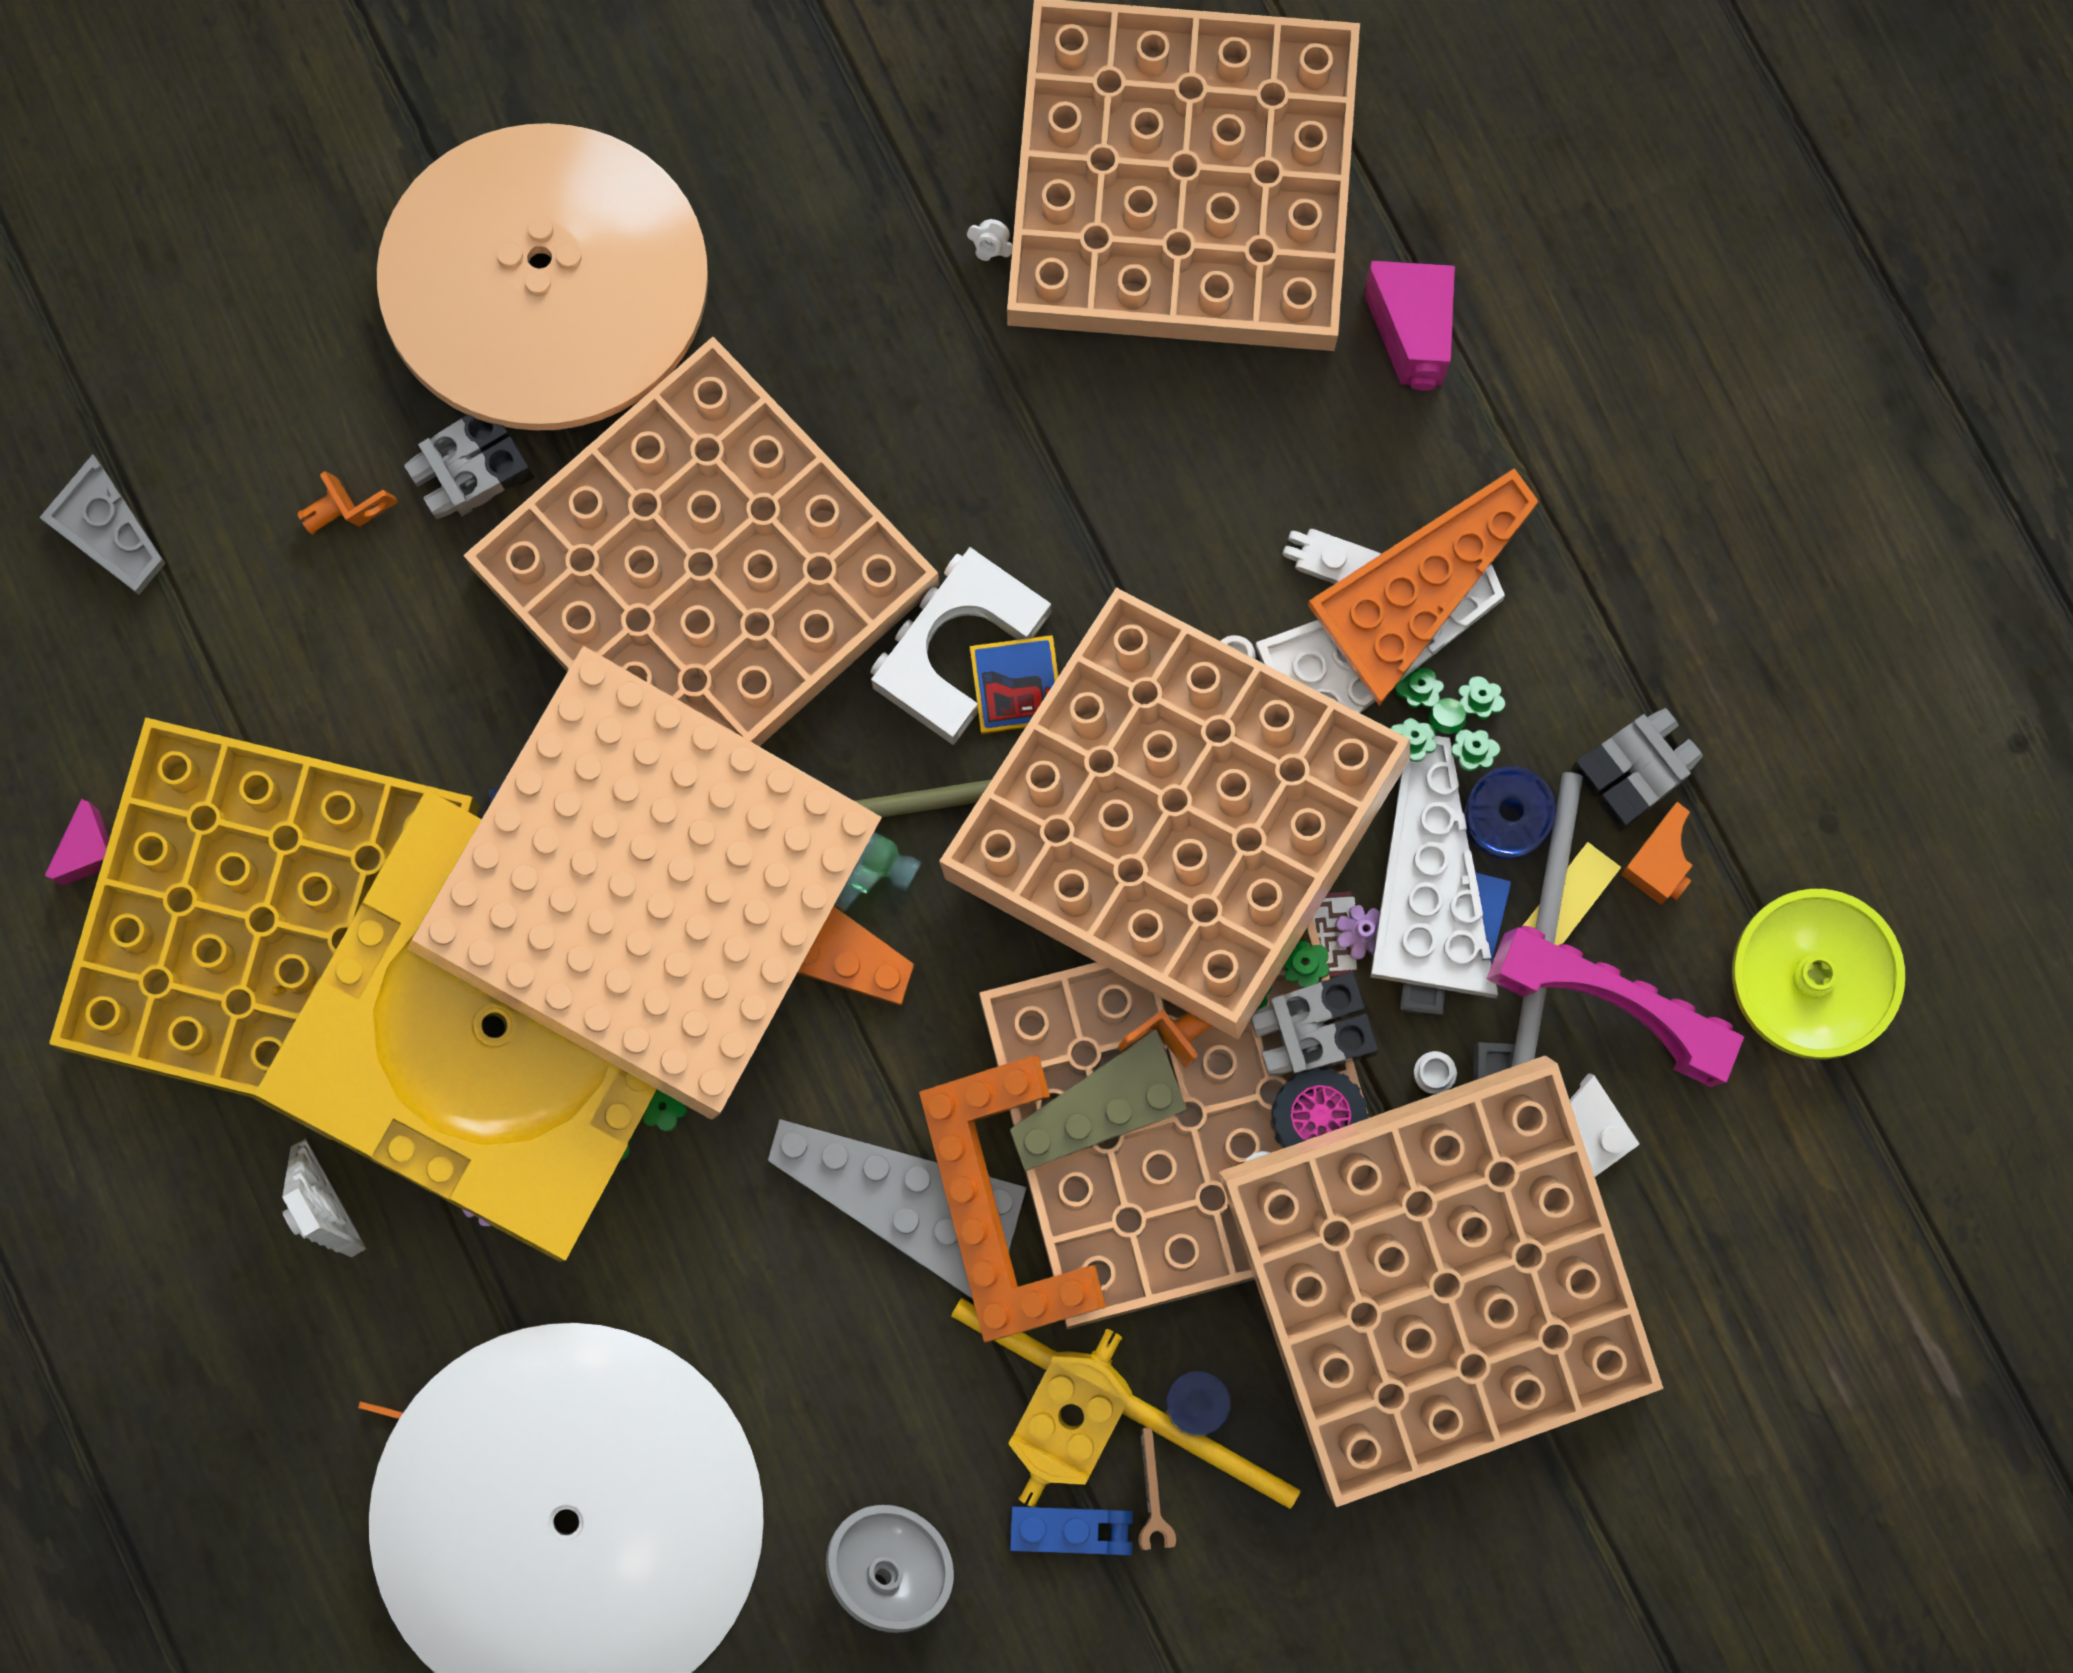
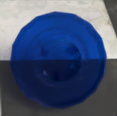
[1166,1372,1230,1436]

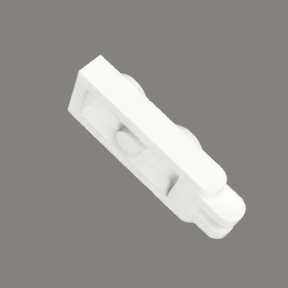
[1282,529,1381,584]

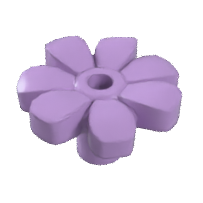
[1335,905,1380,960]

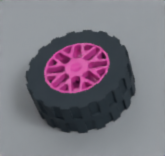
[1271,1068,1369,1148]

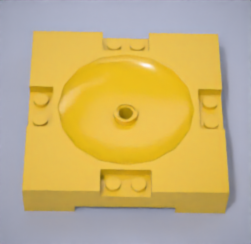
[253,789,657,1262]

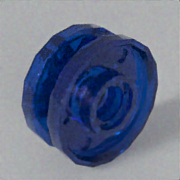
[1464,766,1556,860]

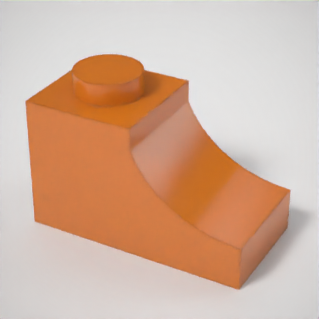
[1621,802,1693,905]

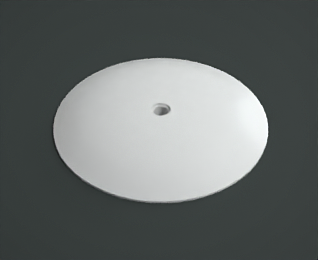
[369,1323,764,1673]

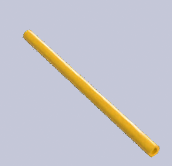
[951,1298,1301,1509]

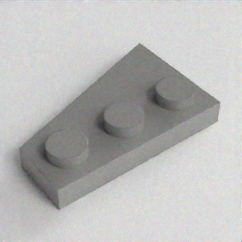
[39,454,165,595]

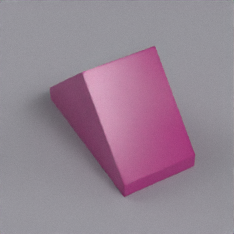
[45,799,110,886]

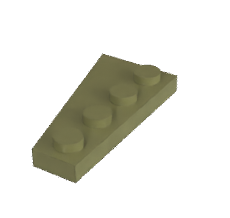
[1010,1029,1187,1171]

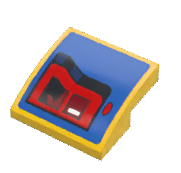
[970,635,1058,734]

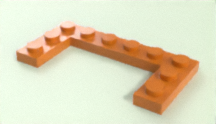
[919,1055,1106,1342]

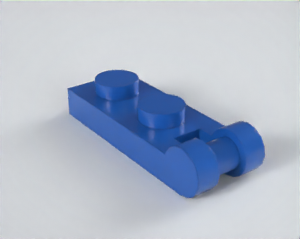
[1010,1507,1134,1555]

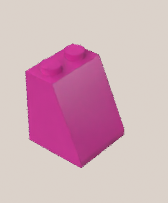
[1364,261,1455,391]

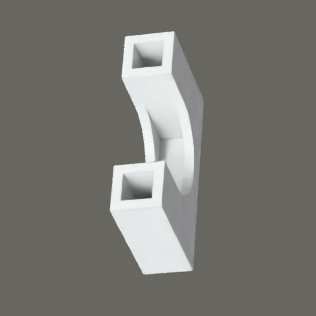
[870,547,1051,745]

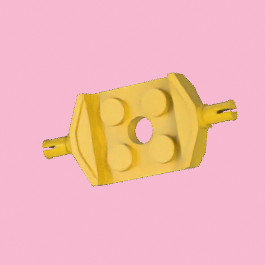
[1008,1329,1132,1507]

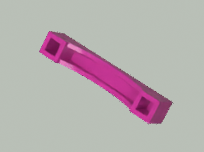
[1486,926,1744,1087]

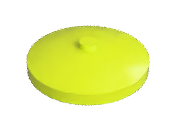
[1732,889,1905,1059]

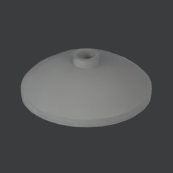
[826,1505,954,1633]

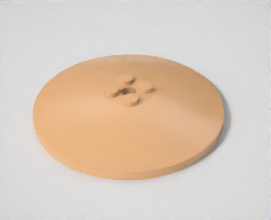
[377,123,708,431]

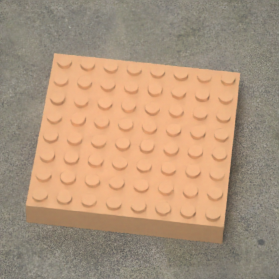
[1007,0,1360,351]
[463,337,939,747]
[939,588,1410,1039]
[407,646,882,1120]
[979,918,1368,1329]
[1219,1055,1663,1507]

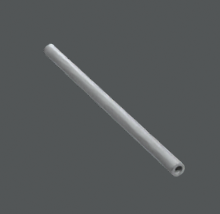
[1511,772,1583,1067]

